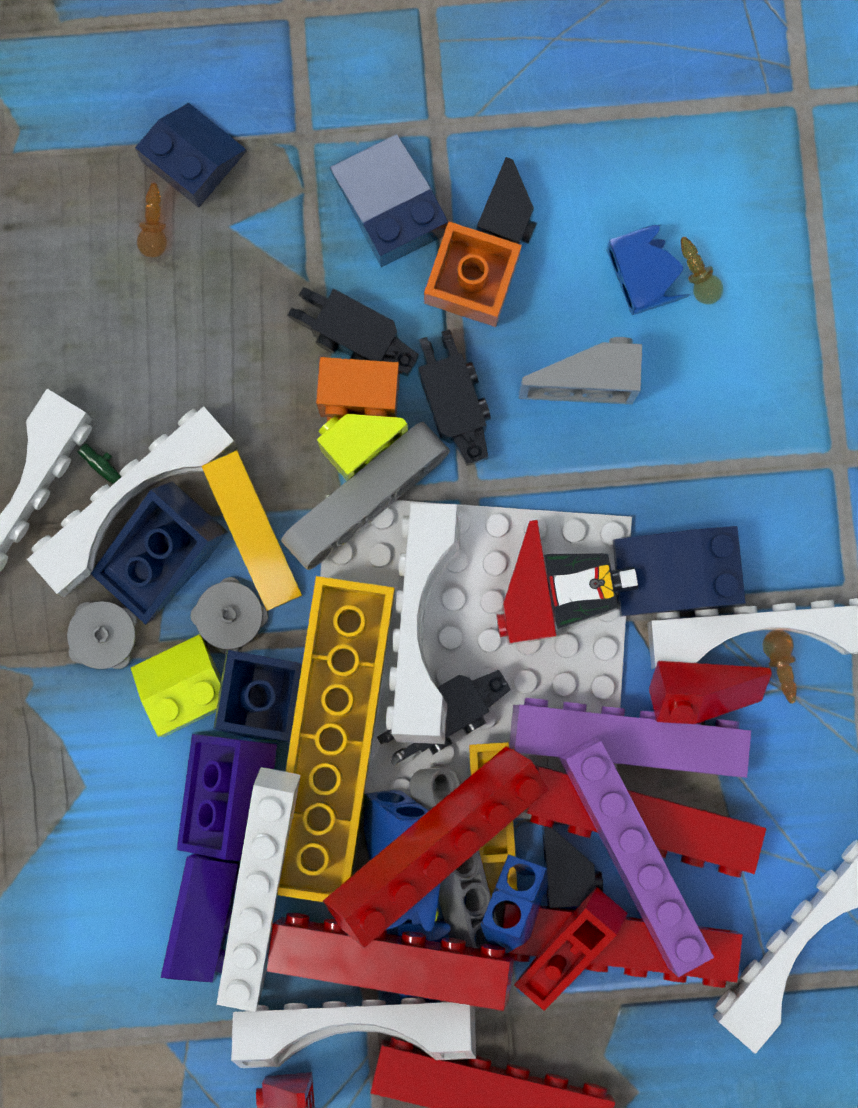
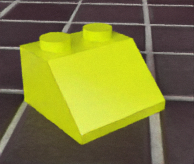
[317,414,408,481]
[131,634,222,737]

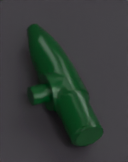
[77,444,121,484]

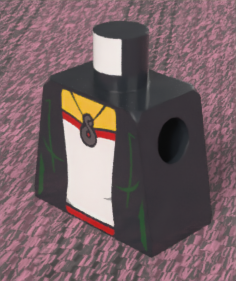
[544,553,638,630]

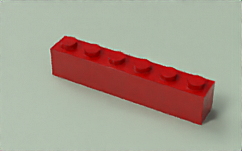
[323,746,549,948]
[524,765,767,878]
[501,901,743,988]
[267,913,515,1011]
[370,1036,615,1108]

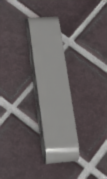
[281,422,450,570]
[410,767,498,949]

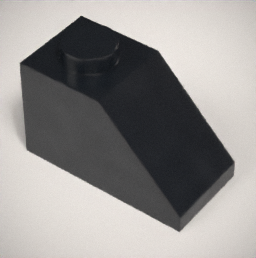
[476,157,537,245]
[542,826,603,908]

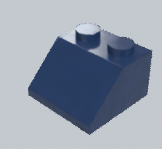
[135,103,247,208]
[213,650,302,743]

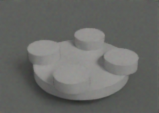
[190,577,269,654]
[67,601,137,669]

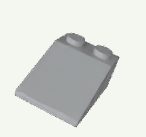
[519,337,642,404]

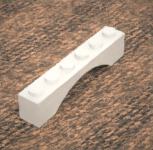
[0,389,92,572]
[27,406,238,597]
[386,503,461,744]
[647,598,858,669]
[216,767,301,1012]
[713,840,858,1054]
[231,998,476,1068]

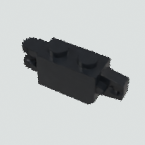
[287,287,419,377]
[418,329,491,466]
[377,670,511,766]

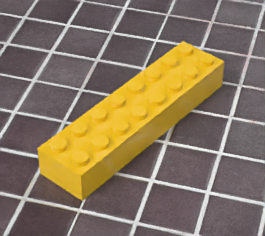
[277,576,395,902]

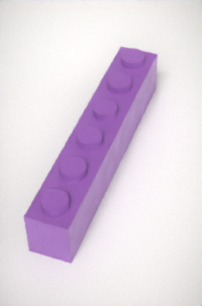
[509,698,751,778]
[558,738,714,977]

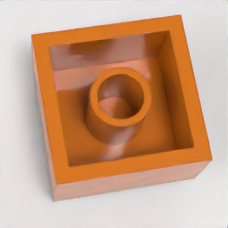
[424,221,522,327]
[316,357,400,421]

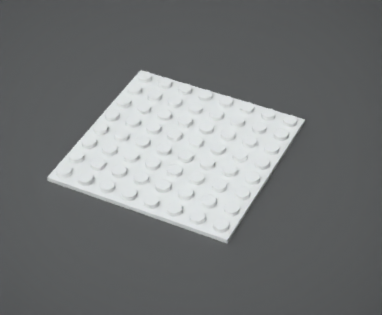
[320,495,632,819]

